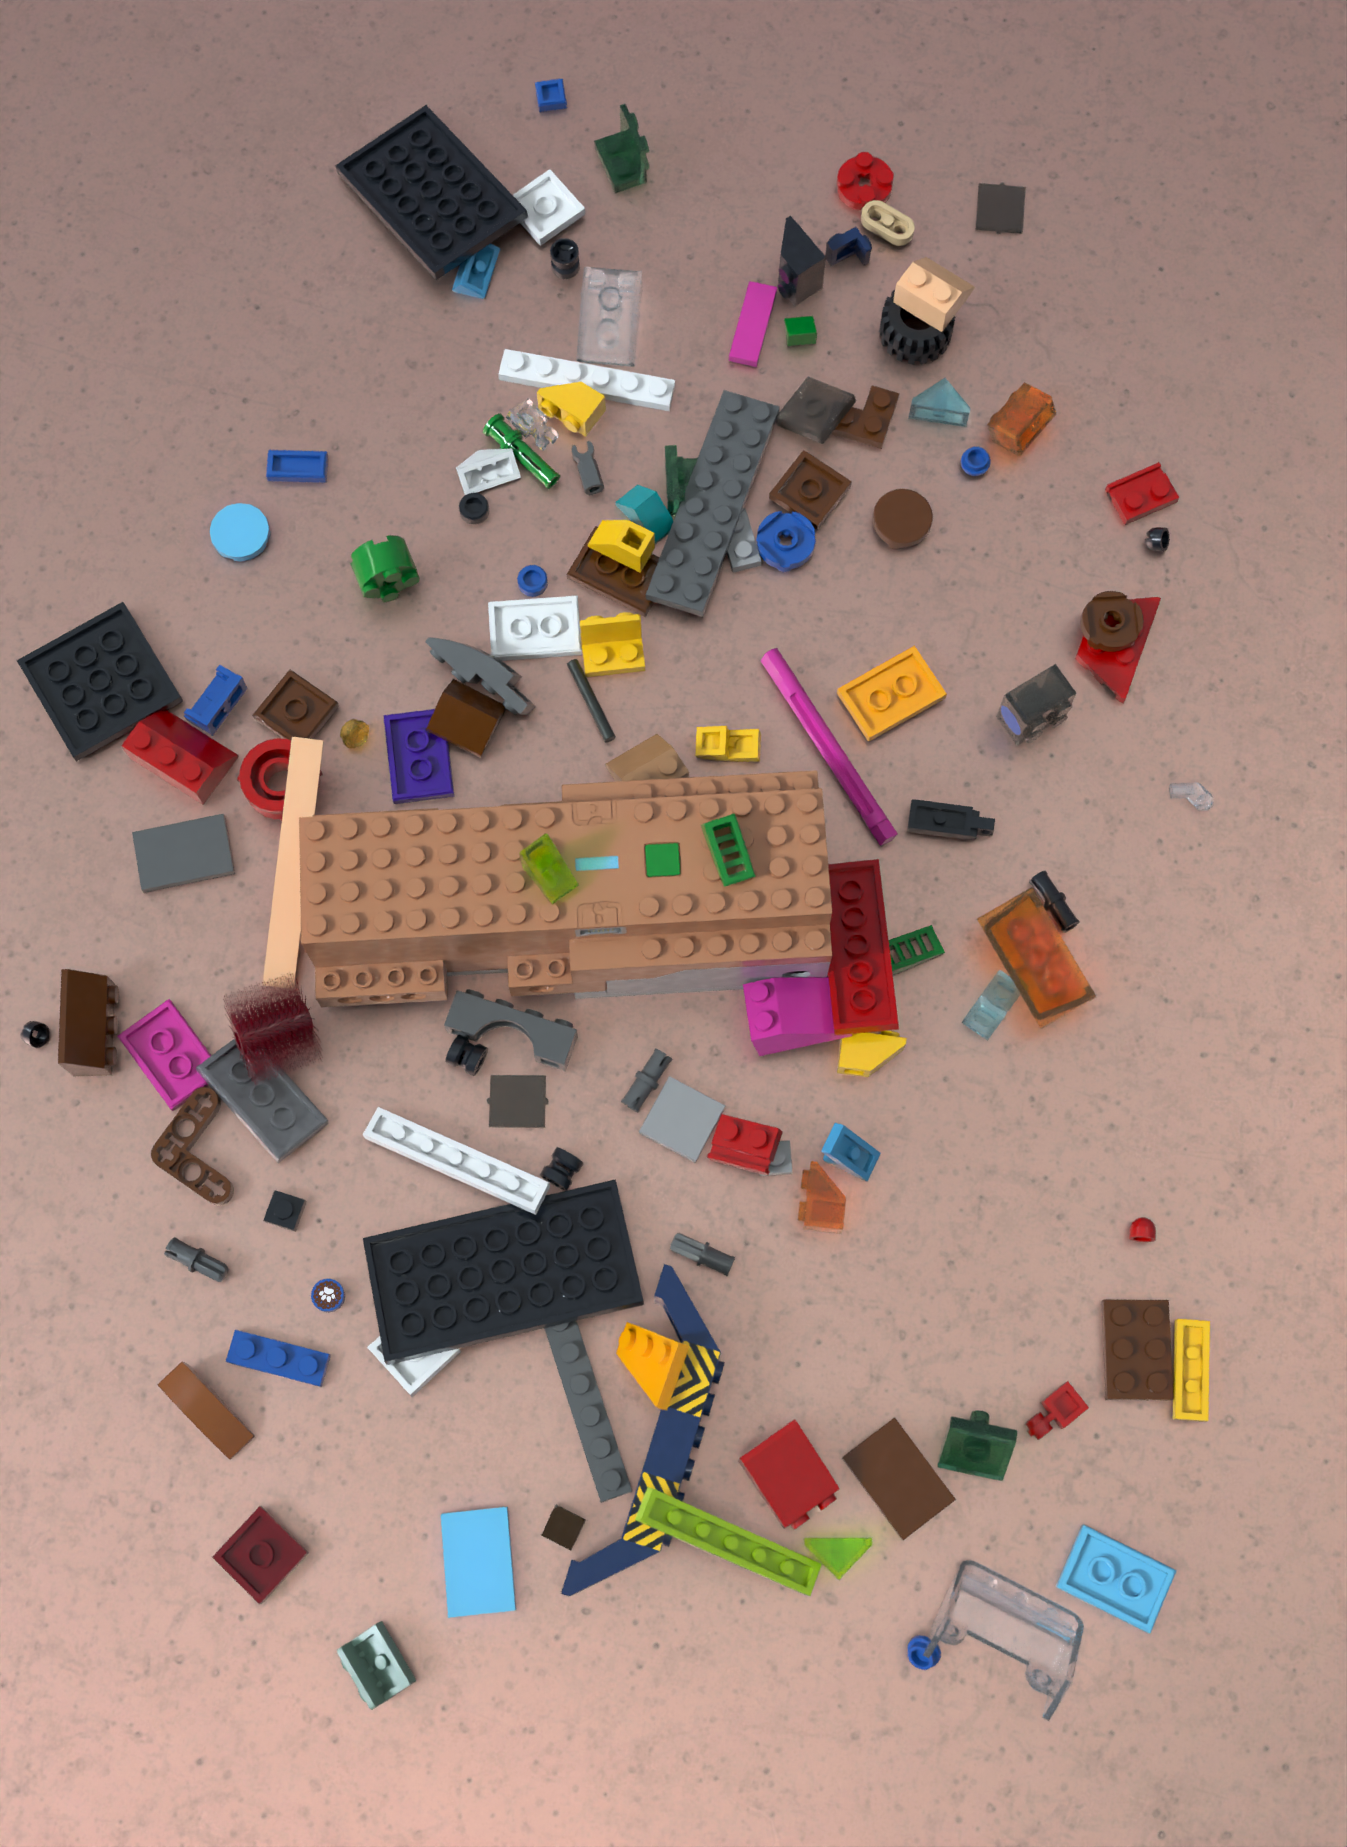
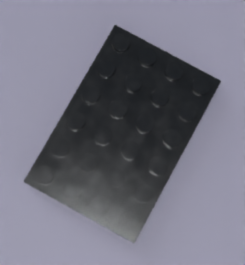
[335,105,528,280]

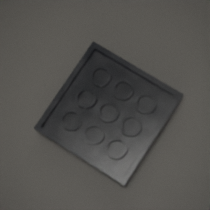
[16,602,183,761]

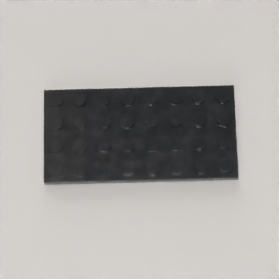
[363,1179,644,1365]

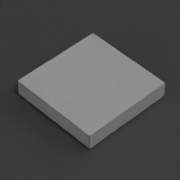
[639,1076,725,1163]

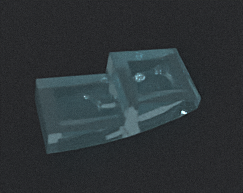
[962,969,1026,1041]

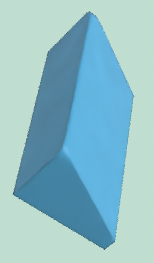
[452,243,500,299]

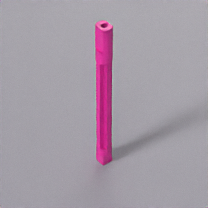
[761,648,898,846]

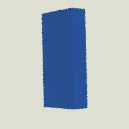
[266,450,328,483]

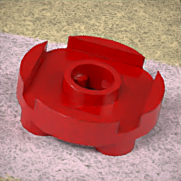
[837,152,894,210]

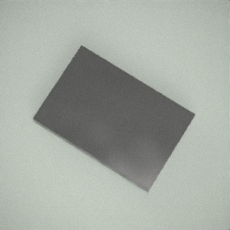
[132,814,235,893]

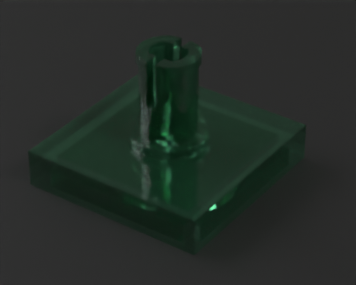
[937,1410,1017,1481]

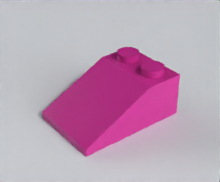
[743,977,852,1056]

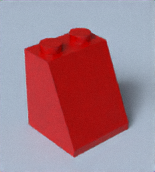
[738,1419,840,1530]

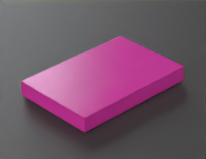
[117,999,212,1111]

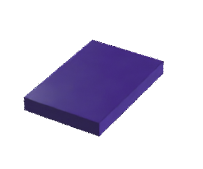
[383,709,455,804]

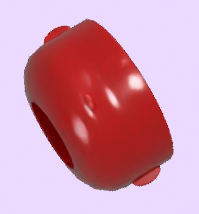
[237,738,323,821]

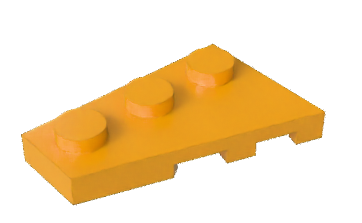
[616,1322,689,1411]

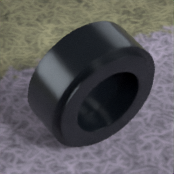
[459,493,489,524]

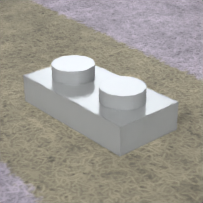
[727,509,762,573]

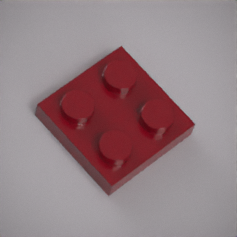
[212,1506,309,1604]

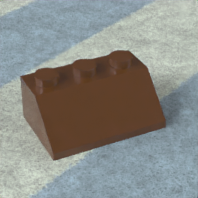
[58,969,119,1077]

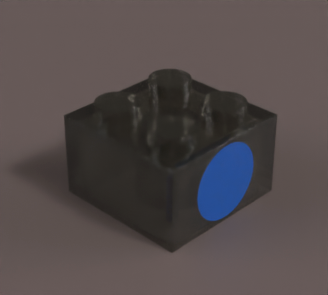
[996,664,1077,745]

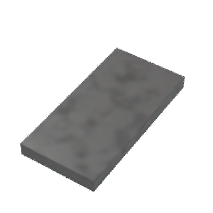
[196,1039,328,1163]

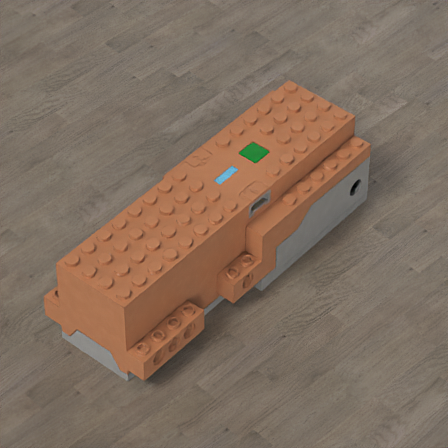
[299,770,832,1007]

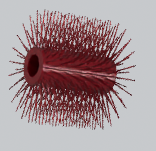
[223,972,323,1084]

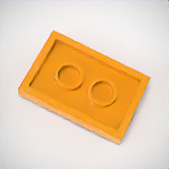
[837,645,947,742]

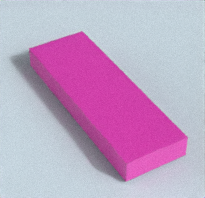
[729,281,777,367]

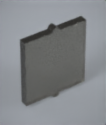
[975,183,1026,234]
[487,1075,549,1128]

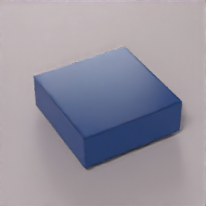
[535,78,567,112]

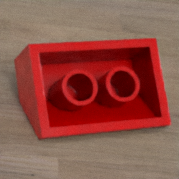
[121,710,239,805]

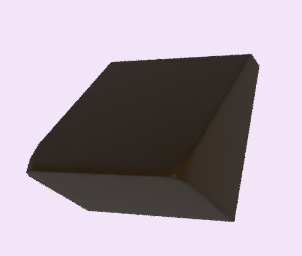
[541,1504,586,1551]

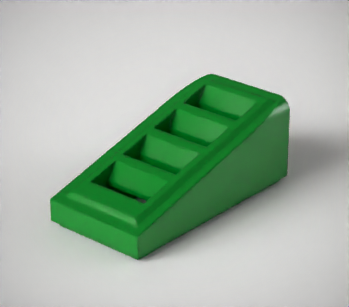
[701,813,756,887]
[889,925,945,976]

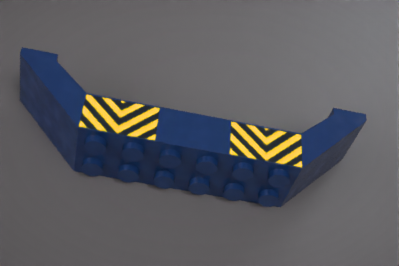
[561,1264,725,1596]

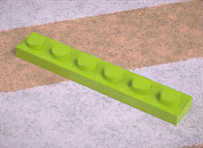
[635,1487,822,1596]

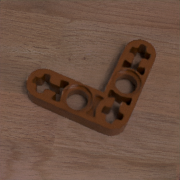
[151,1087,234,1205]

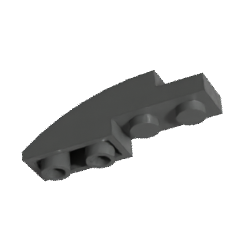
[425,637,536,715]

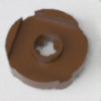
[1080,591,1143,652]

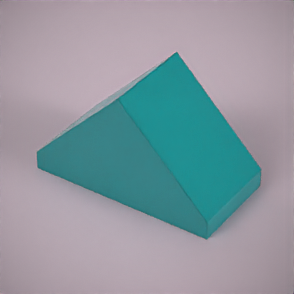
[615,484,674,544]

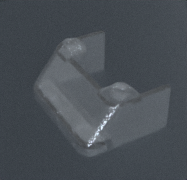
[923,1560,1084,1721]

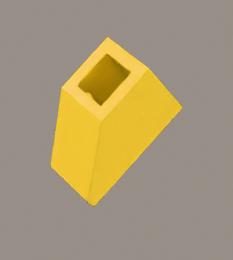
[537,381,606,436]
[588,520,655,573]
[837,1031,907,1077]

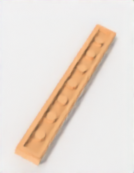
[262,737,324,989]

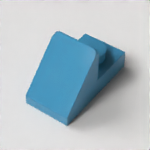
[821,1123,881,1181]

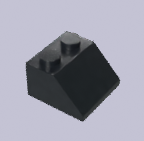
[777,215,826,306]

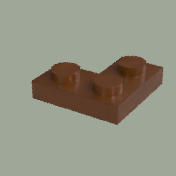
[826,385,900,449]

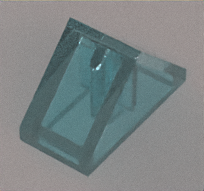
[908,378,970,427]

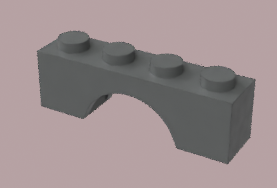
[444,989,578,1071]

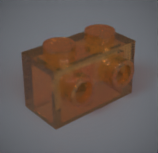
[987,382,1057,457]

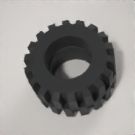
[879,290,955,365]

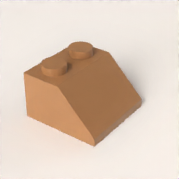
[605,734,689,782]

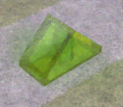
[519,833,579,904]
[803,1538,872,1580]

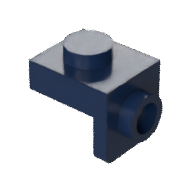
[825,227,872,266]

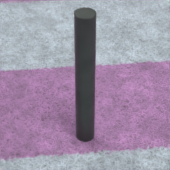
[567,659,616,742]

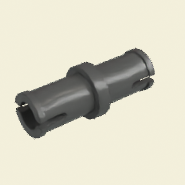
[621,1048,673,1113]

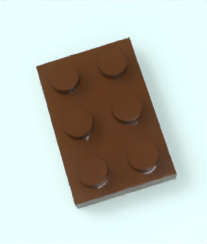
[1101,1299,1174,1401]

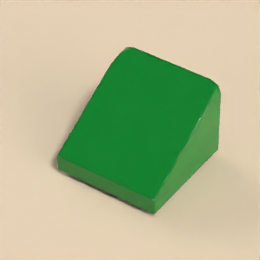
[784,316,817,346]

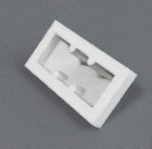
[456,448,521,495]

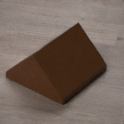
[426,679,507,758]

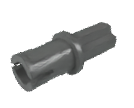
[670,1233,735,1276]
[164,1237,228,1282]

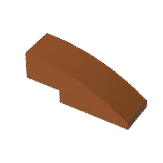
[157,1361,255,1460]

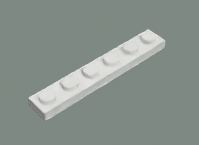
[498,349,675,411]
[363,1107,550,1215]

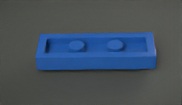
[225,1330,331,1387]

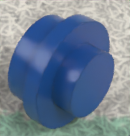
[961,447,991,476]
[908,1635,941,1670]

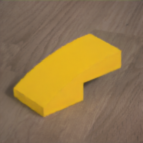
[695,726,761,762]

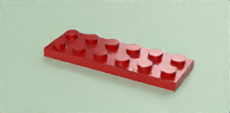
[828,859,899,1036]

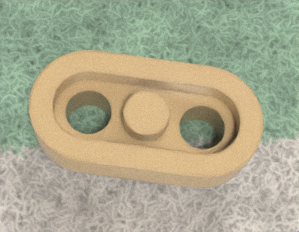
[861,200,915,246]

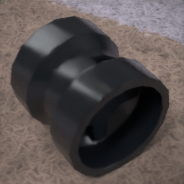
[550,238,580,279]
[445,1034,488,1076]
[540,1147,584,1191]

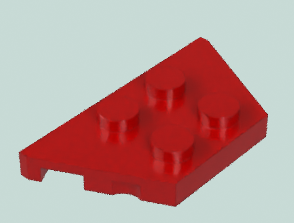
[1075,597,1161,703]

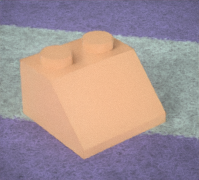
[893,257,975,332]

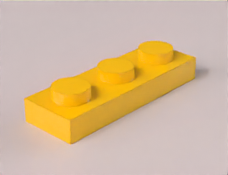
[1173,1318,1210,1422]

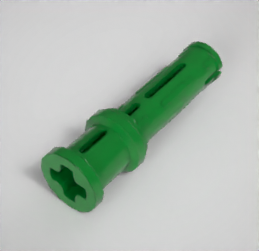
[483,413,560,489]

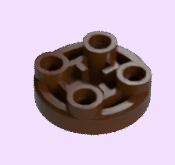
[873,489,933,550]

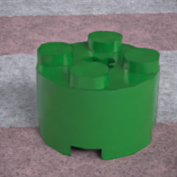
[350,535,420,602]

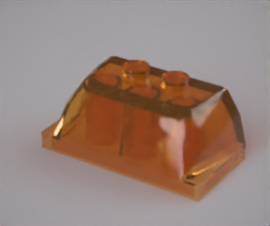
[977,887,1097,1029]

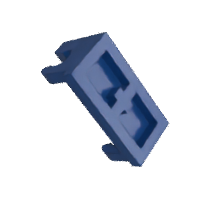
[184,665,248,736]

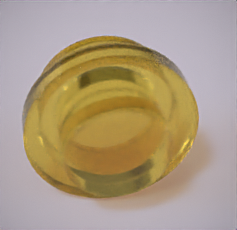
[340,719,369,749]

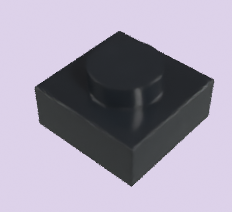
[263,1190,307,1232]

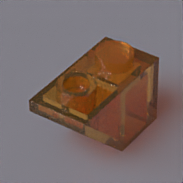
[797,1161,846,1234]

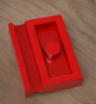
[1105,462,1179,525]
[707,1114,783,1176]

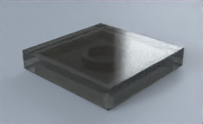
[776,376,856,444]

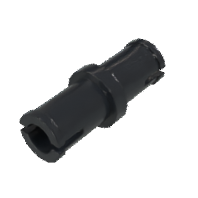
[1029,871,1080,933]

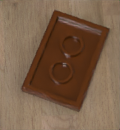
[567,526,660,617]
[842,1417,956,1541]

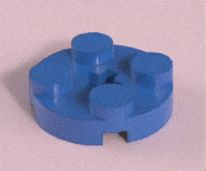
[756,511,816,572]

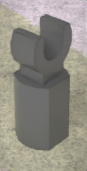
[572,441,604,495]

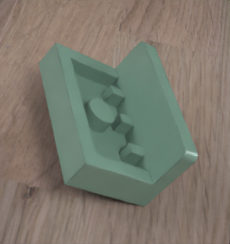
[337,1621,417,1710]

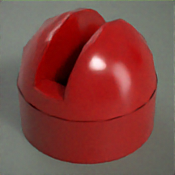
[1129,1217,1156,1242]

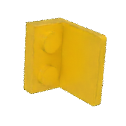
[580,612,645,677]

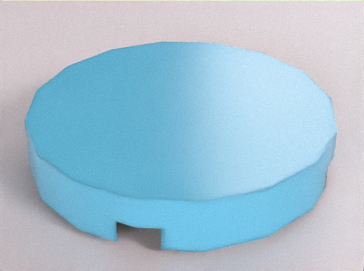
[210,503,271,562]

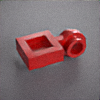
[1025,1381,1089,1440]

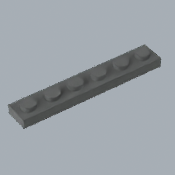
[544,1321,633,1503]

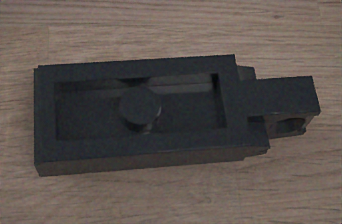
[907,799,995,840]

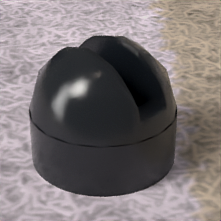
[1145,527,1170,552]
[21,1021,50,1048]

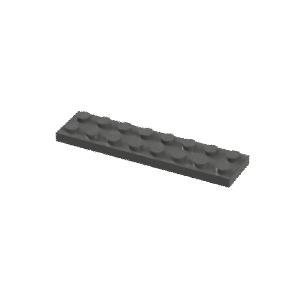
[646,390,780,617]

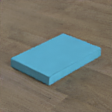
[441,1507,516,1618]
[1056,1525,1177,1633]

